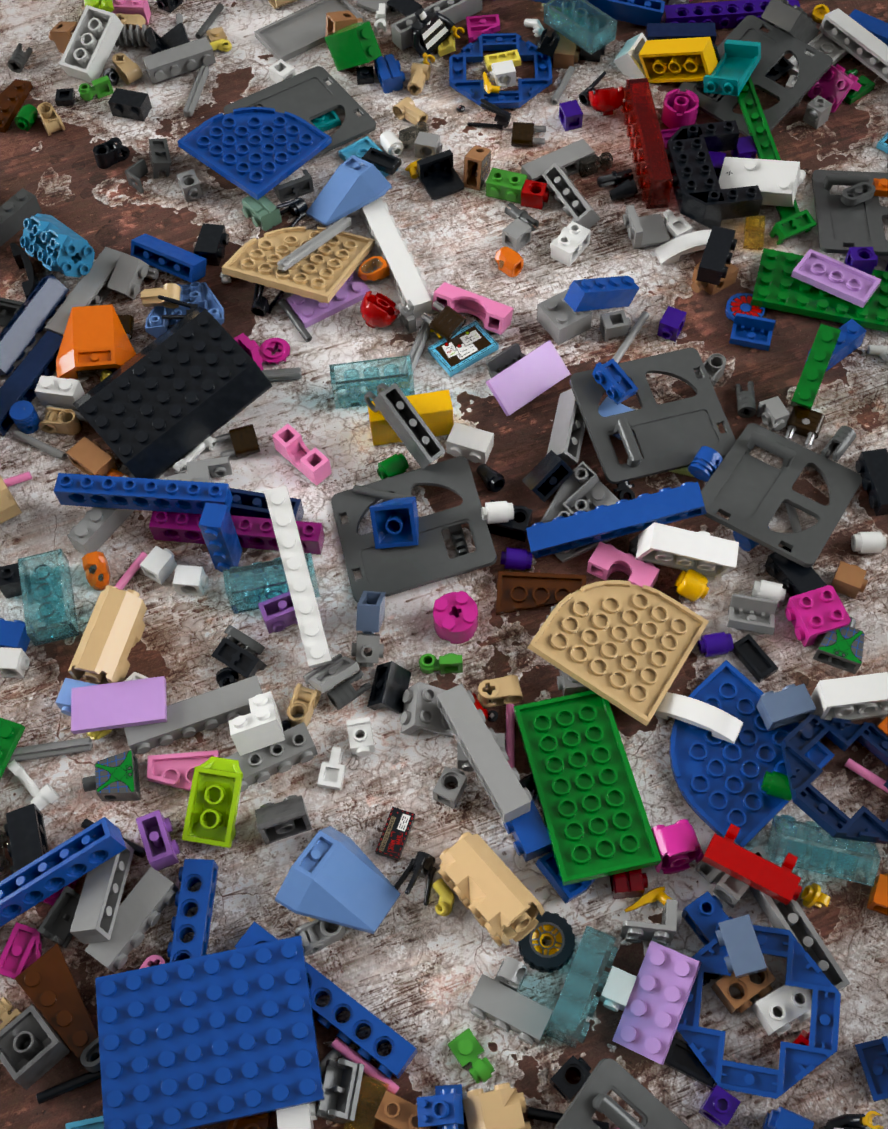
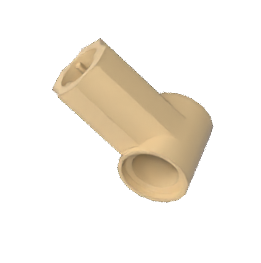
[407,63,431,95]
[393,97,428,128]
[141,283,181,309]

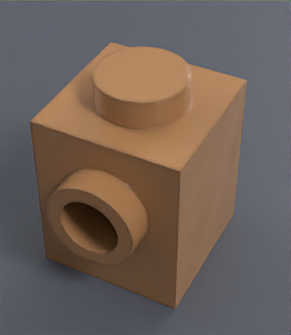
[831,561,868,599]

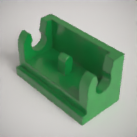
[769,210,817,245]

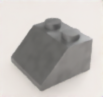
[255,795,312,844]
[0,1004,70,1090]

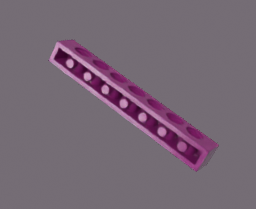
[149,511,325,555]

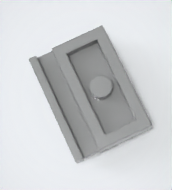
[303,653,360,693]

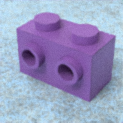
[258,591,298,634]
[136,810,180,871]

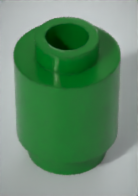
[14,104,38,131]
[377,453,409,480]
[761,771,792,801]

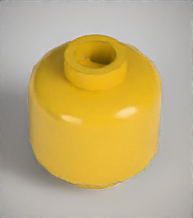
[674,569,709,602]

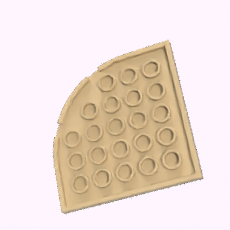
[222,226,375,303]
[527,580,709,726]

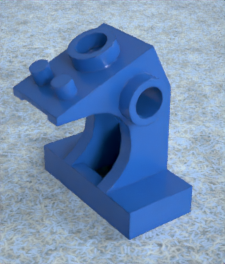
[417,1084,465,1129]

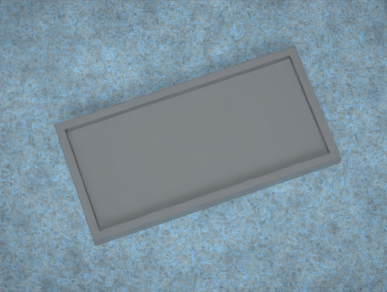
[254,0,364,61]

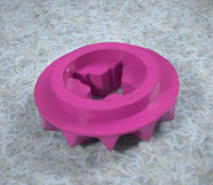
[259,338,290,365]

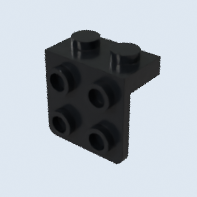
[145,23,190,54]
[417,149,464,200]

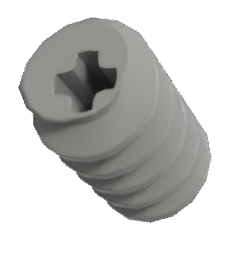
[115,24,150,47]

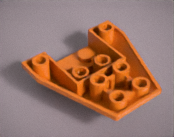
[56,304,136,379]

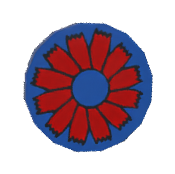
[725,293,765,323]

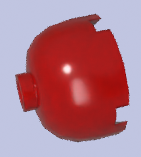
[588,86,624,116]
[360,291,400,328]

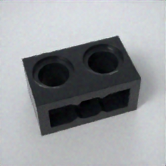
[487,500,532,542]

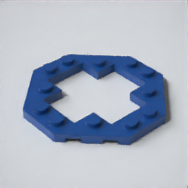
[449,33,552,109]
[677,925,841,1099]

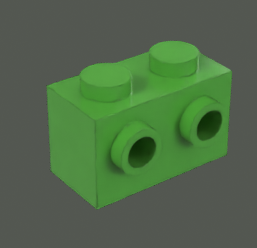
[486,167,527,204]

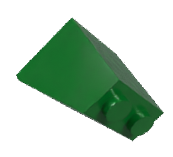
[324,21,382,71]

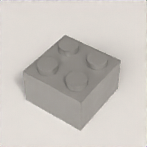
[537,289,592,345]

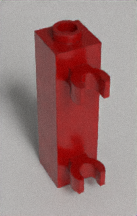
[701,823,802,905]

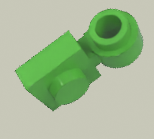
[78,75,114,101]
[419,653,463,674]
[447,1028,495,1084]

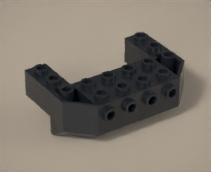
[663,120,763,229]

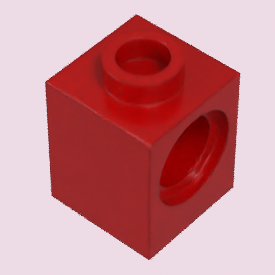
[521,179,549,210]

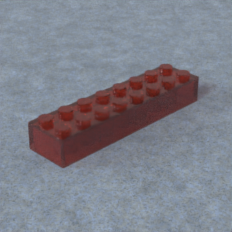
[621,78,673,209]

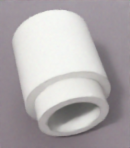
[380,131,404,157]
[481,501,514,524]
[851,532,887,554]
[751,579,786,605]

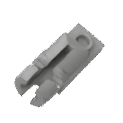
[167,456,232,483]

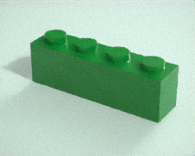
[791,324,841,410]

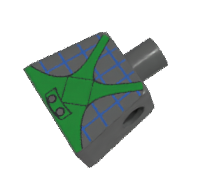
[813,617,865,674]
[82,750,141,801]

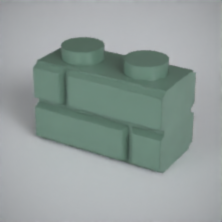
[242,196,282,232]

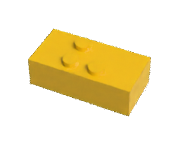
[639,37,718,83]
[367,390,454,446]

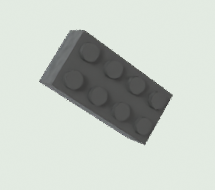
[761,0,820,44]

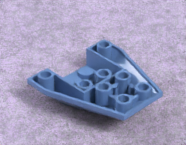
[306,155,392,226]
[145,282,224,338]
[275,826,400,934]

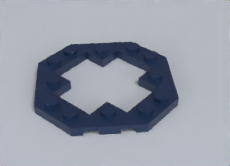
[781,714,888,844]

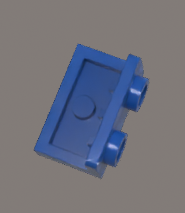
[729,313,776,351]
[592,359,638,405]
[535,851,596,904]
[855,1036,888,1102]

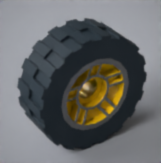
[518,911,575,973]

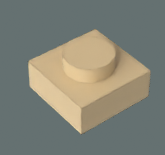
[206,26,227,43]

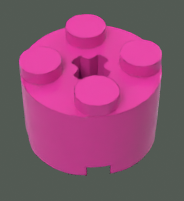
[661,89,699,129]
[433,591,478,644]
[651,819,704,874]

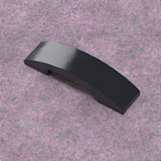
[9,243,39,299]

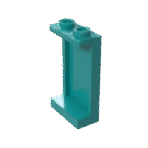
[703,39,761,96]

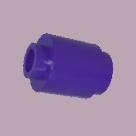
[500,547,532,571]
[698,632,734,658]

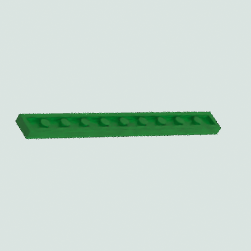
[736,77,800,220]

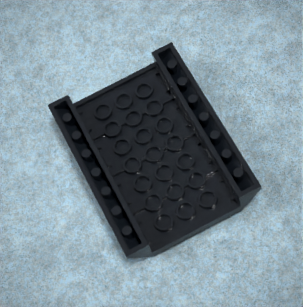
[73,306,272,479]

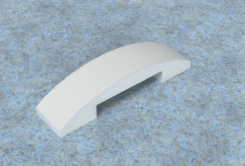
[655,230,711,266]
[654,692,743,744]

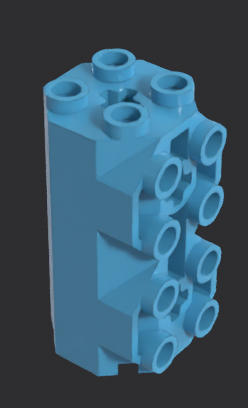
[20,213,95,277]

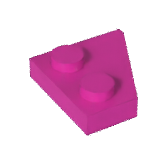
[466,14,500,43]
[0,922,42,980]

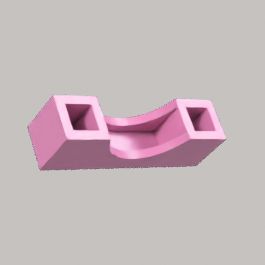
[432,282,514,335]

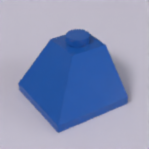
[369,497,419,549]

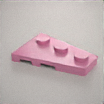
[147,750,220,791]

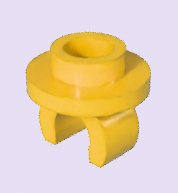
[801,883,831,909]

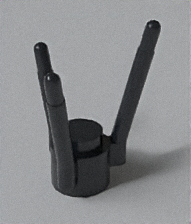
[579,71,606,106]
[467,99,512,130]
[276,197,308,227]
[251,283,284,316]
[158,295,198,329]
[394,851,437,906]

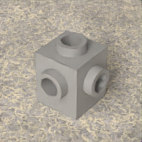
[351,633,384,667]

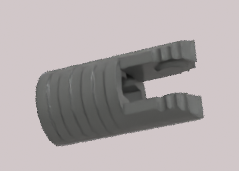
[7,43,33,73]
[735,381,756,418]
[821,426,857,462]
[327,670,372,710]

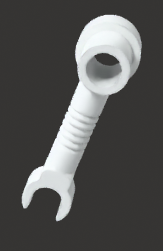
[173,436,217,474]
[7,759,60,811]

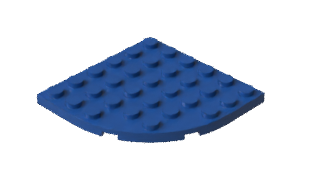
[178,107,332,200]
[669,660,835,848]

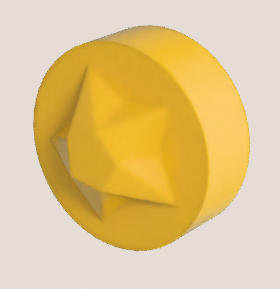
[811,4,830,23]

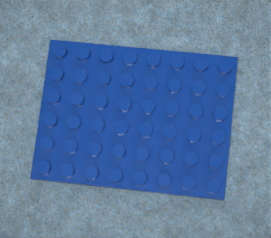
[95,935,325,1129]

